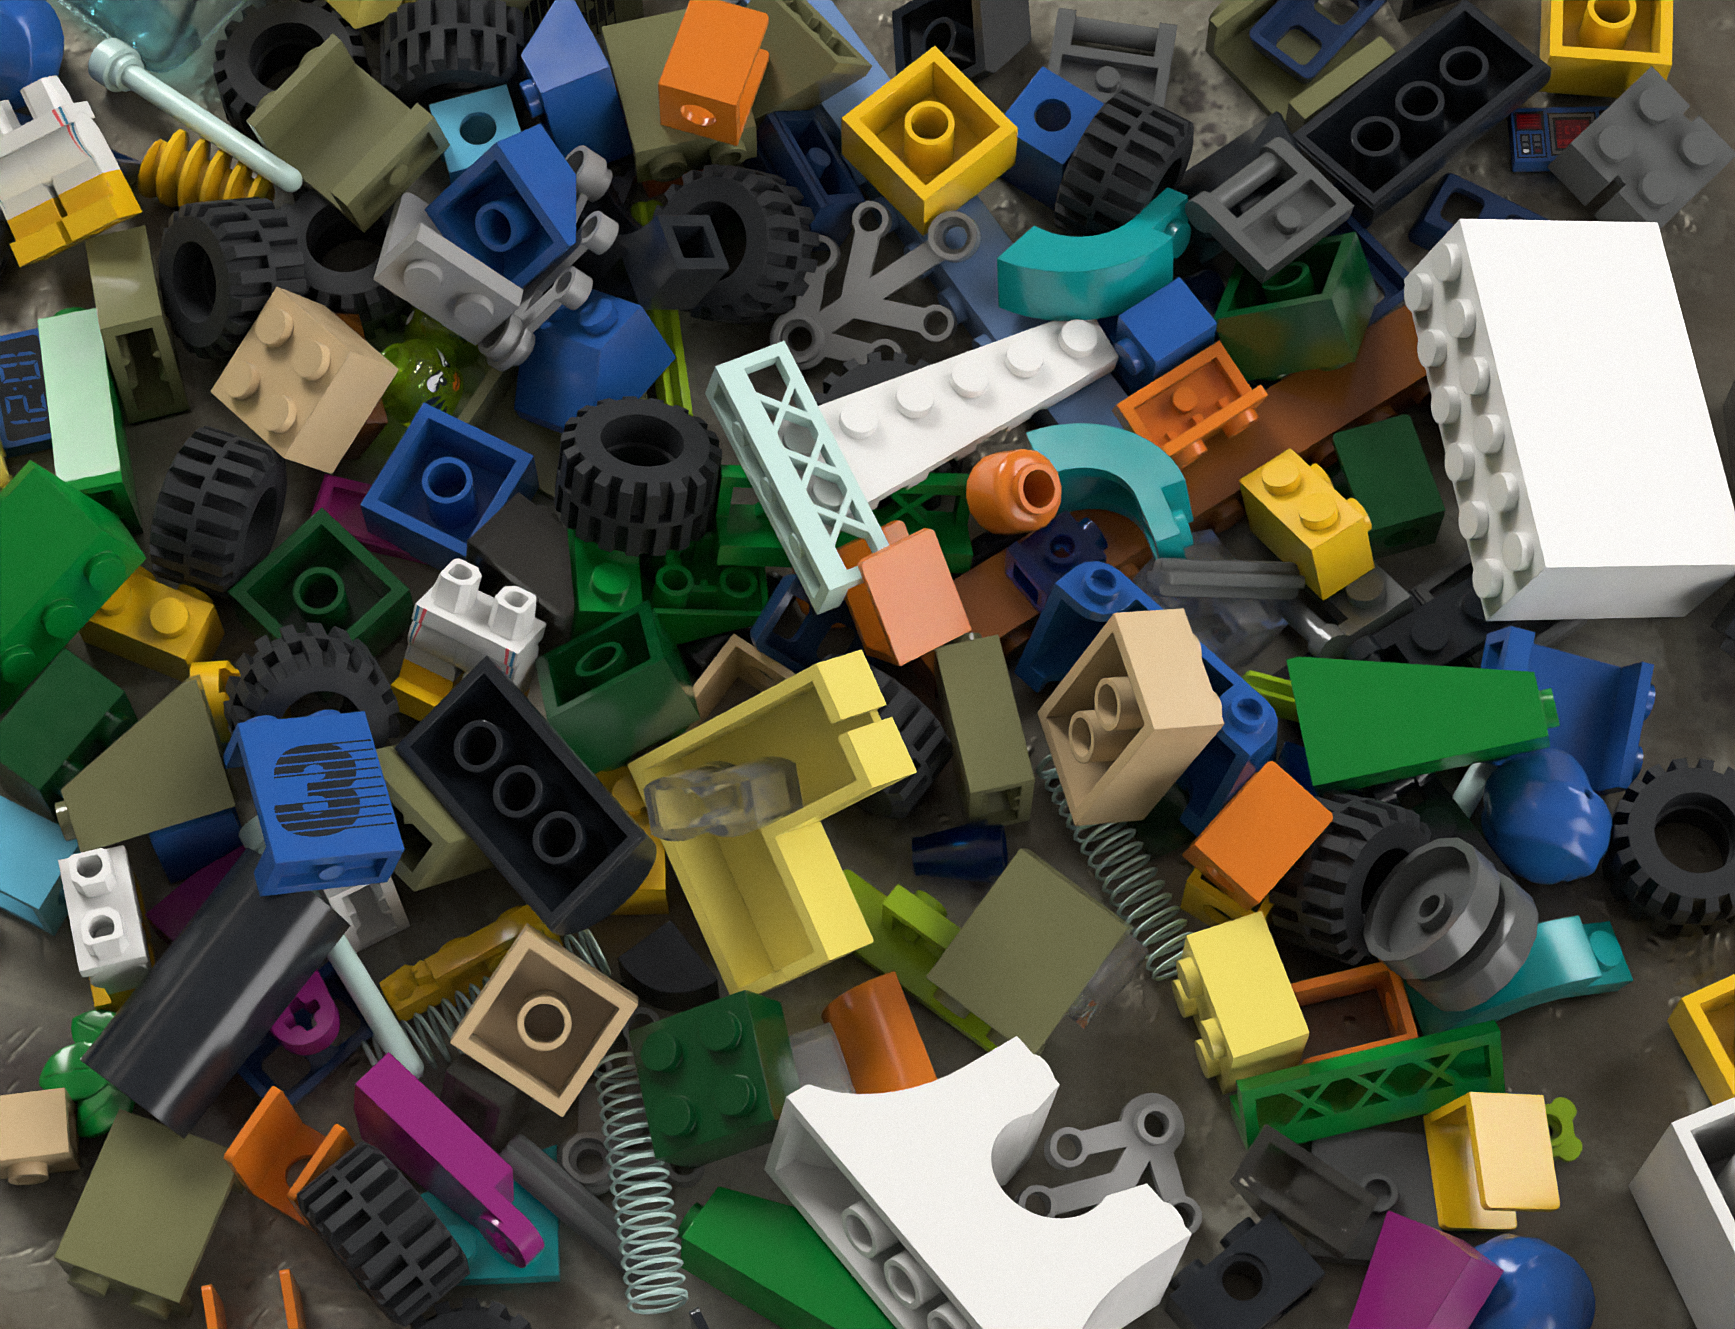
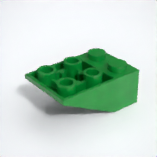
[561,524,769,645]

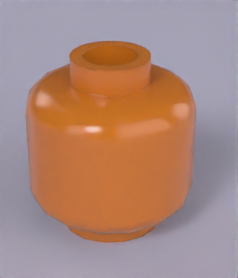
[966,449,1062,535]

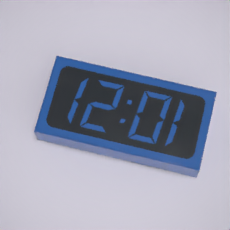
[0,328,53,458]

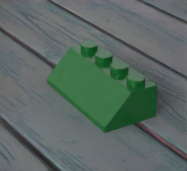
[0,460,146,715]

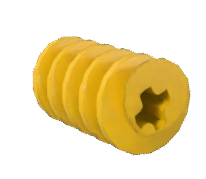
[138,129,275,208]

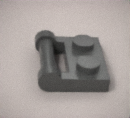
[1048,8,1177,108]
[1185,137,1354,284]
[1254,561,1414,659]

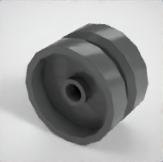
[1363,837,1539,1011]

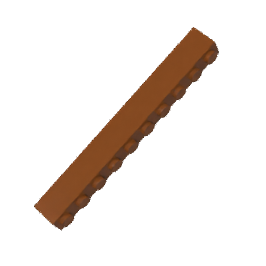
[908,305,1432,700]

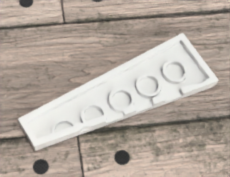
[772,319,1119,535]

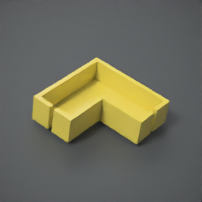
[627,650,917,995]

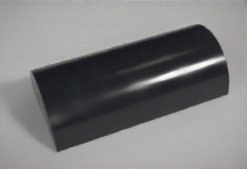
[1292,0,1551,229]
[395,655,657,935]
[80,848,351,1139]

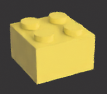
[1172,911,1310,1095]

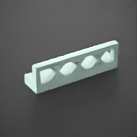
[705,341,889,615]

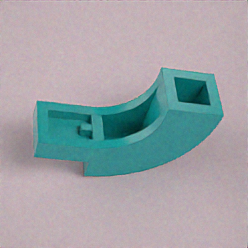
[997,187,1191,321]
[1026,423,1194,560]
[1403,916,1633,1036]

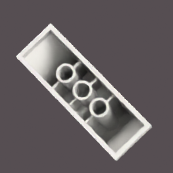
[764,1036,1191,1329]

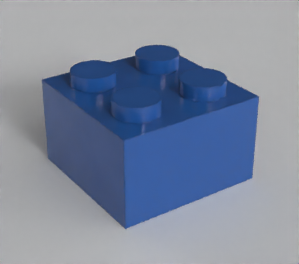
[360,402,540,586]

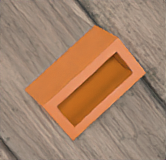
[821,971,937,1094]

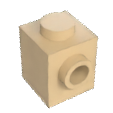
[0,1087,80,1185]

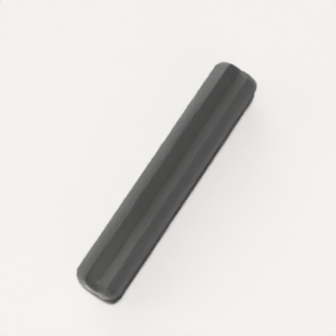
[1146,558,1306,600]
[499,1134,666,1285]

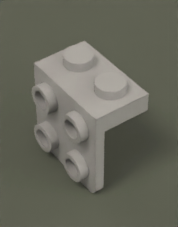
[373,192,524,346]

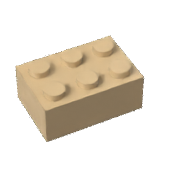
[1037,608,1224,826]

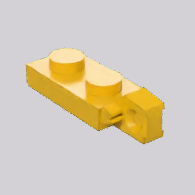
[379,904,563,1022]

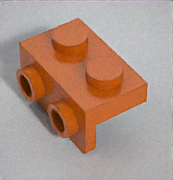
[1112,340,1268,470]

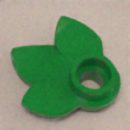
[39,1009,136,1139]

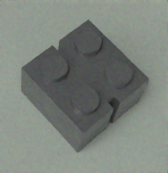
[1547,67,1735,230]

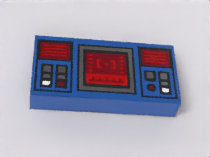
[1507,106,1609,172]

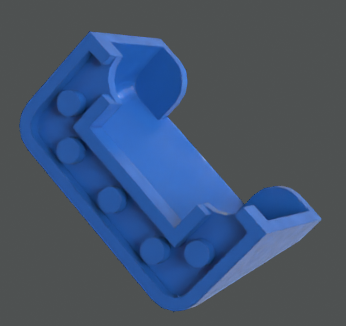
[1014,561,1278,837]

